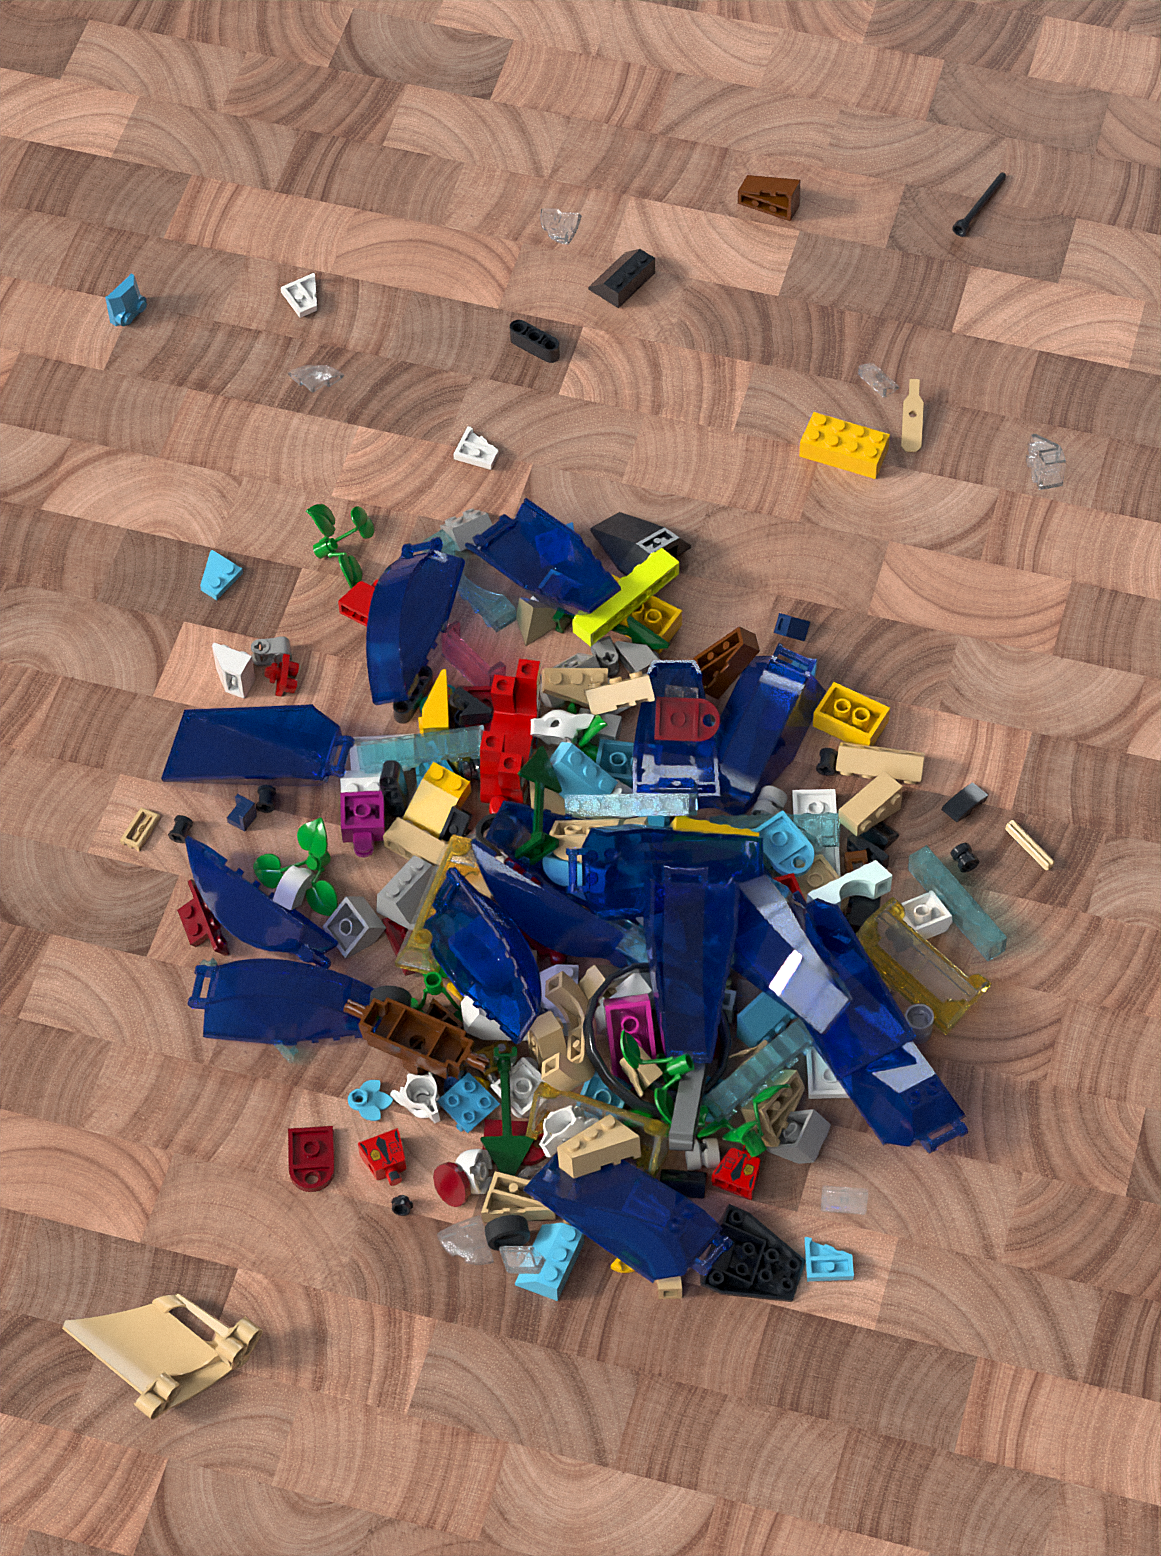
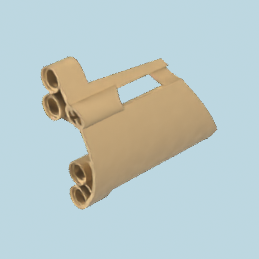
[63,1294,263,1420]

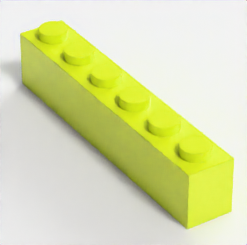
[573,548,679,647]

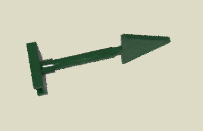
[552,589,670,650]
[515,745,562,866]
[480,1047,535,1176]

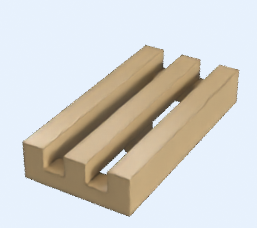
[120,807,160,852]

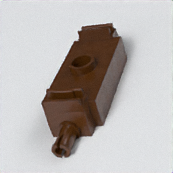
[344,998,490,1080]

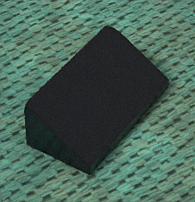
[859,821,899,851]
[659,1169,707,1199]

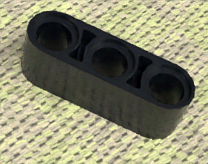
[510,320,560,363]
[393,665,433,724]
[379,760,409,817]

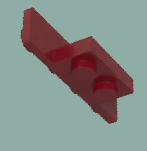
[177,879,229,956]

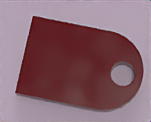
[655,697,720,742]
[482,1119,547,1166]
[288,1126,335,1192]

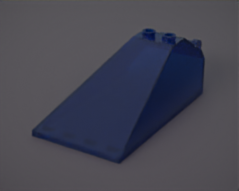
[161,704,355,787]
[757,891,917,1082]
[797,983,968,1154]
[523,1152,733,1283]

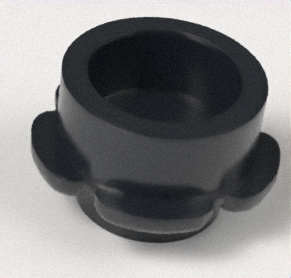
[391,1195,413,1216]

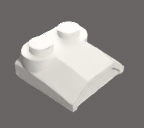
[893,890,953,941]
[491,1057,554,1119]

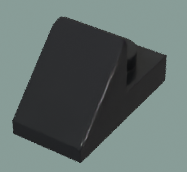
[453,686,492,725]
[438,805,473,850]

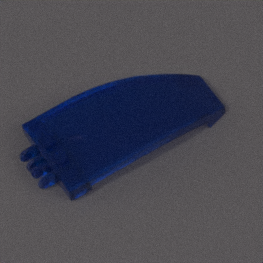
[632,660,720,815]

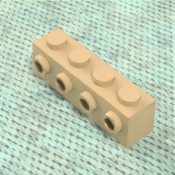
[836,742,925,784]

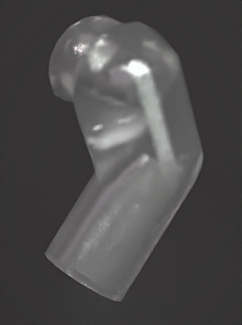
[516,1166,548,1182]

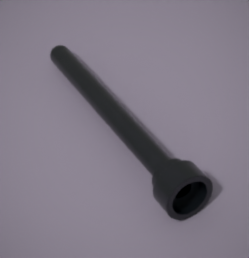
[952,172,1006,237]

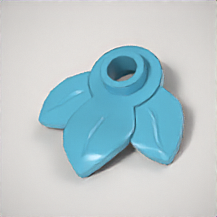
[348,1080,393,1121]

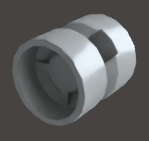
[751,786,788,825]
[903,1004,934,1044]
[685,1138,720,1170]

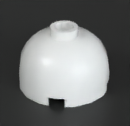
[455,1149,492,1194]

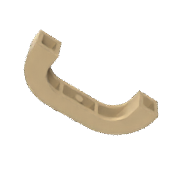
[541,971,597,1092]

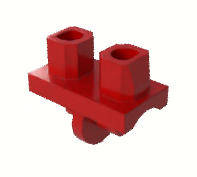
[264,654,299,697]

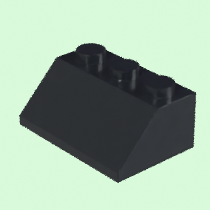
[588,249,655,308]

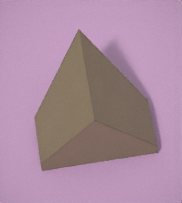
[516,597,559,646]

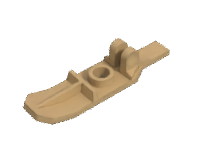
[901,379,924,452]

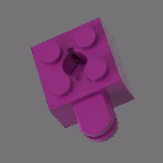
[340,791,385,858]

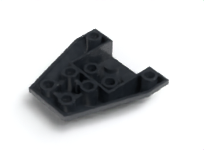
[590,512,691,576]
[700,1204,806,1302]

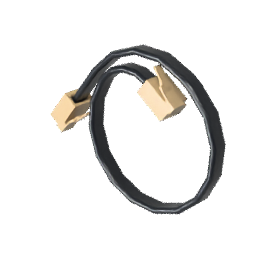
[582,962,778,1118]

